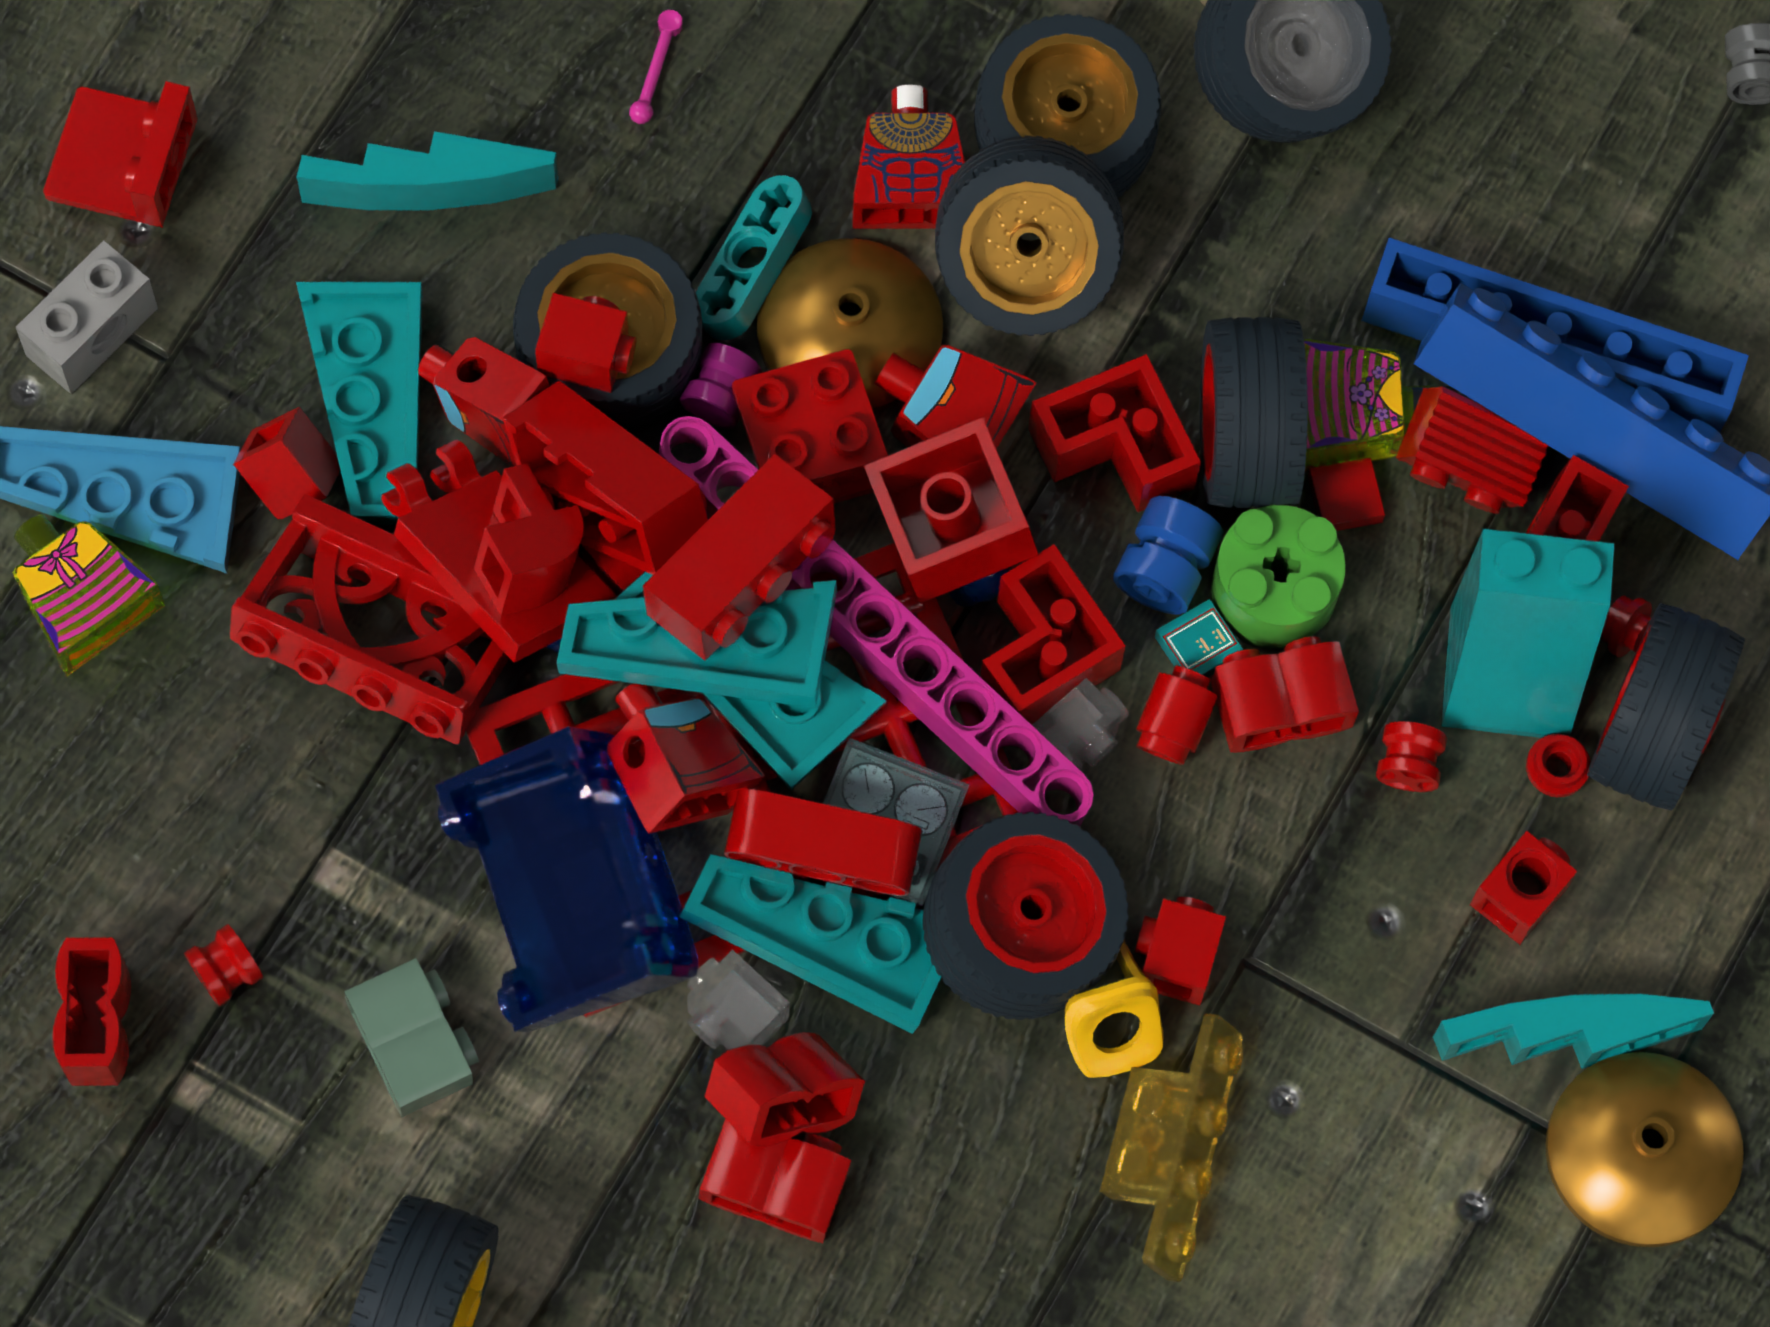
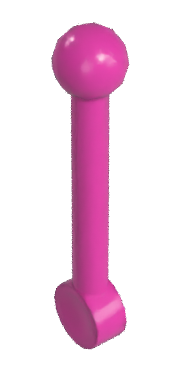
[629,10,682,124]

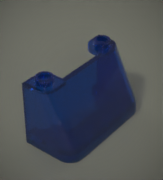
[435,726,699,1032]

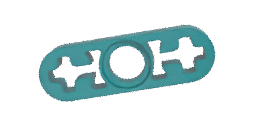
[695,175,812,340]

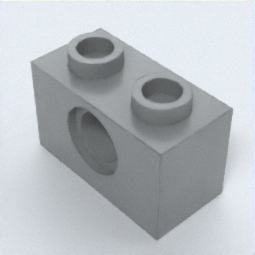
[15,240,158,394]

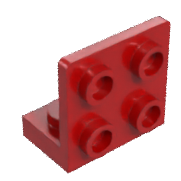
[43,81,198,228]
[732,349,888,503]

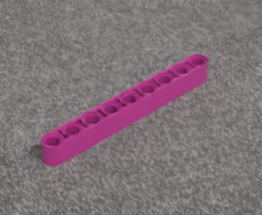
[659,416,1094,827]

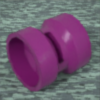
[679,343,762,429]

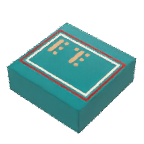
[1155,599,1243,677]

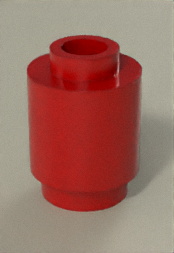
[1136,665,1218,765]

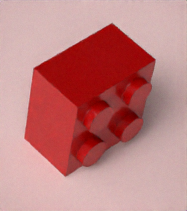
[864,417,1039,603]

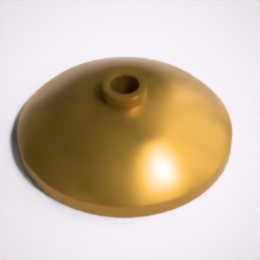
[757,239,943,412]
[1546,1052,1744,1247]

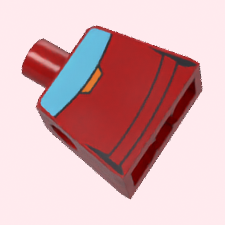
[418,337,550,467]
[874,345,1037,449]
[607,683,765,834]

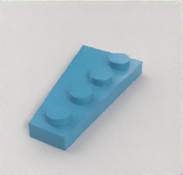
[0,426,241,573]

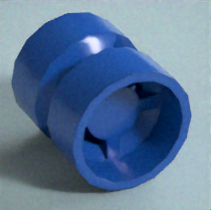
[1113,496,1224,615]

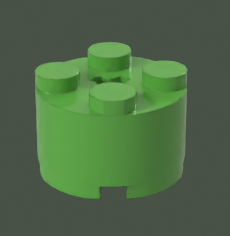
[1211,505,1346,650]

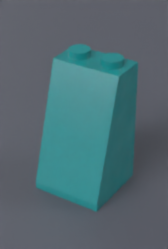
[1441,529,1614,738]

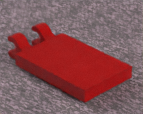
[381,439,616,663]

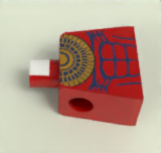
[852,85,965,229]

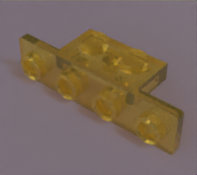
[1100,1014,1243,1282]

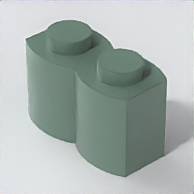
[344,958,479,1118]

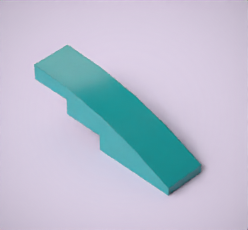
[297,131,558,210]
[1433,994,1714,1069]

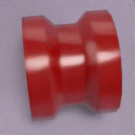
[1376,721,1447,792]
[184,924,264,1007]

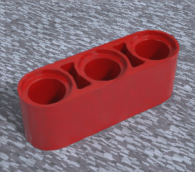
[724,789,923,896]

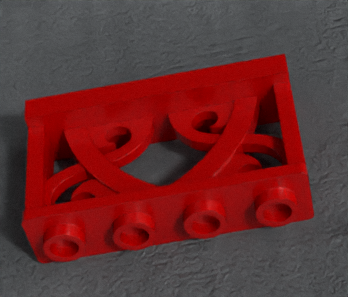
[230,494,509,744]

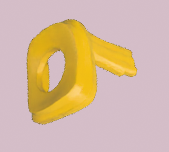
[1065,940,1163,1078]

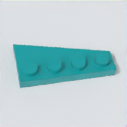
[296,282,423,525]
[616,572,887,790]
[557,580,837,708]
[679,854,941,1034]

